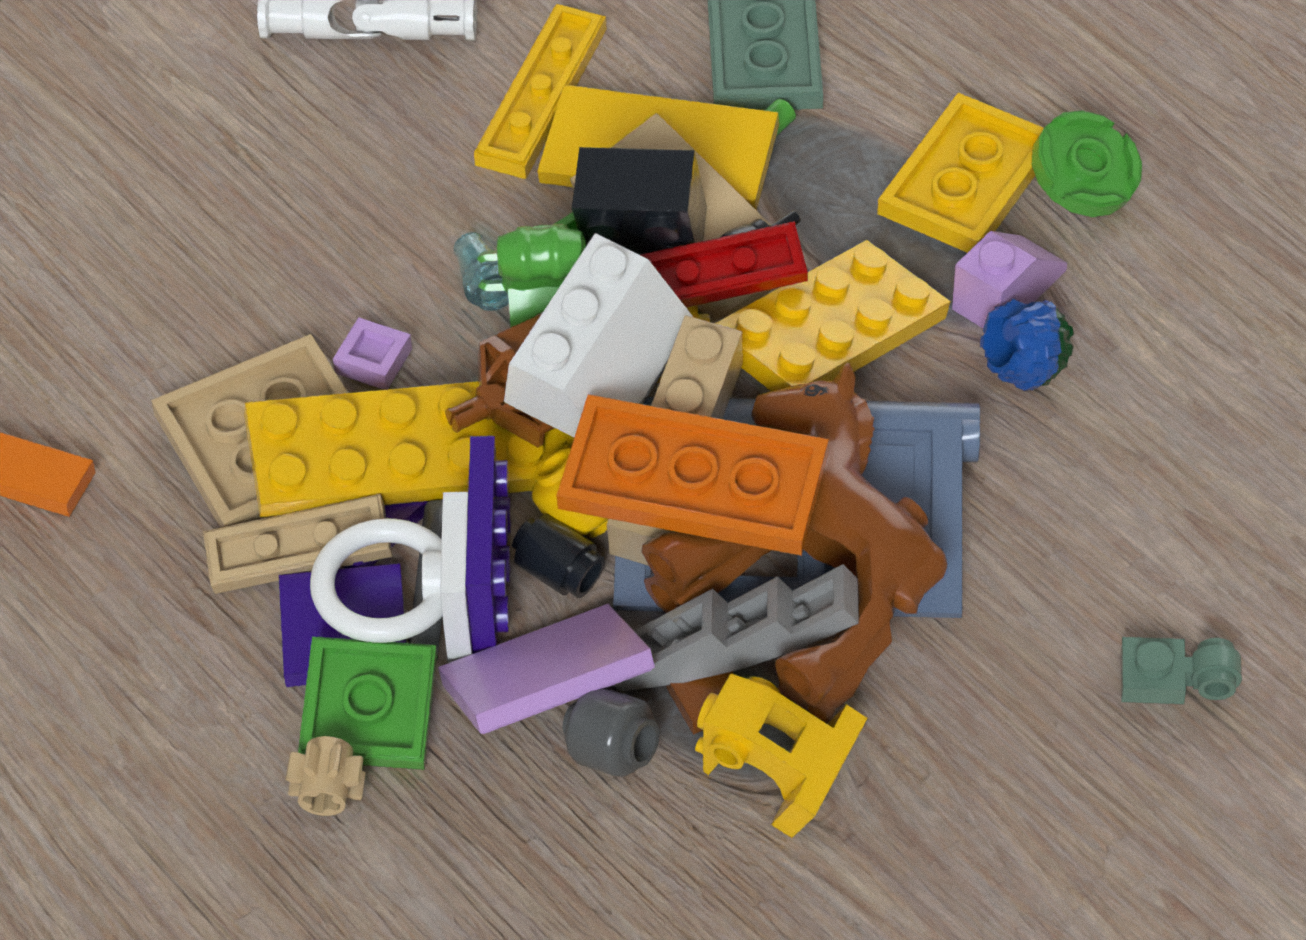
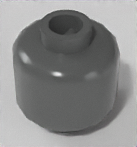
[562,688,660,777]

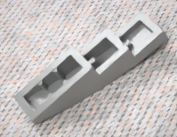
[613,564,859,692]

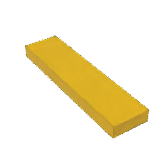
[474,4,607,179]

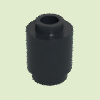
[512,514,605,598]

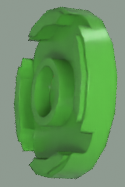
[1031,110,1142,217]

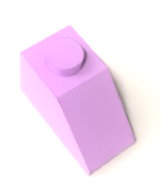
[952,231,1067,328]

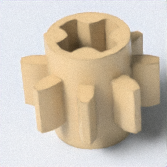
[285,736,366,816]

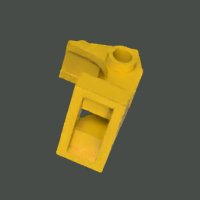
[695,674,868,838]

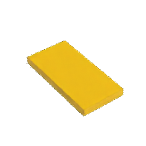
[537,85,779,211]

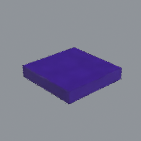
[279,563,407,687]

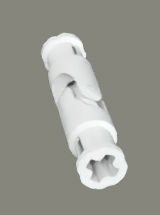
[257,0,477,41]

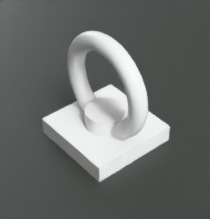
[310,492,473,663]

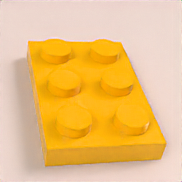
[877,92,1044,253]

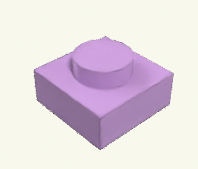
[333,317,412,390]

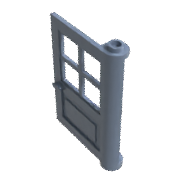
[613,396,980,618]

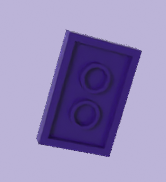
[465,436,512,654]

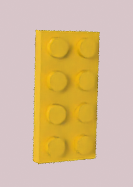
[715,240,951,391]

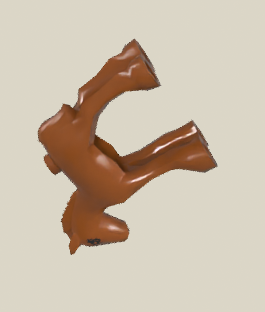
[641,362,948,724]

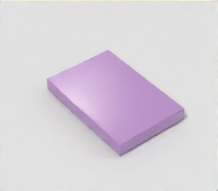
[438,604,655,734]

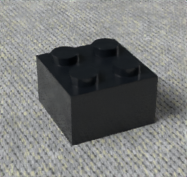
[572,147,707,255]

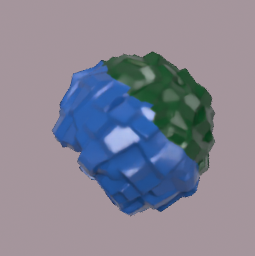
[980,299,1074,391]

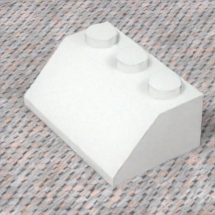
[504,233,693,437]

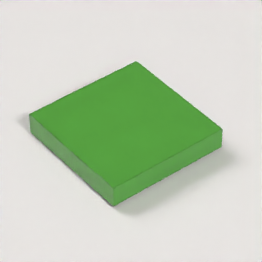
[298,637,437,770]

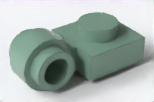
[1121,637,1242,704]

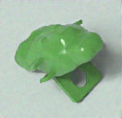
[476,224,588,328]

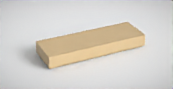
[203,494,393,594]

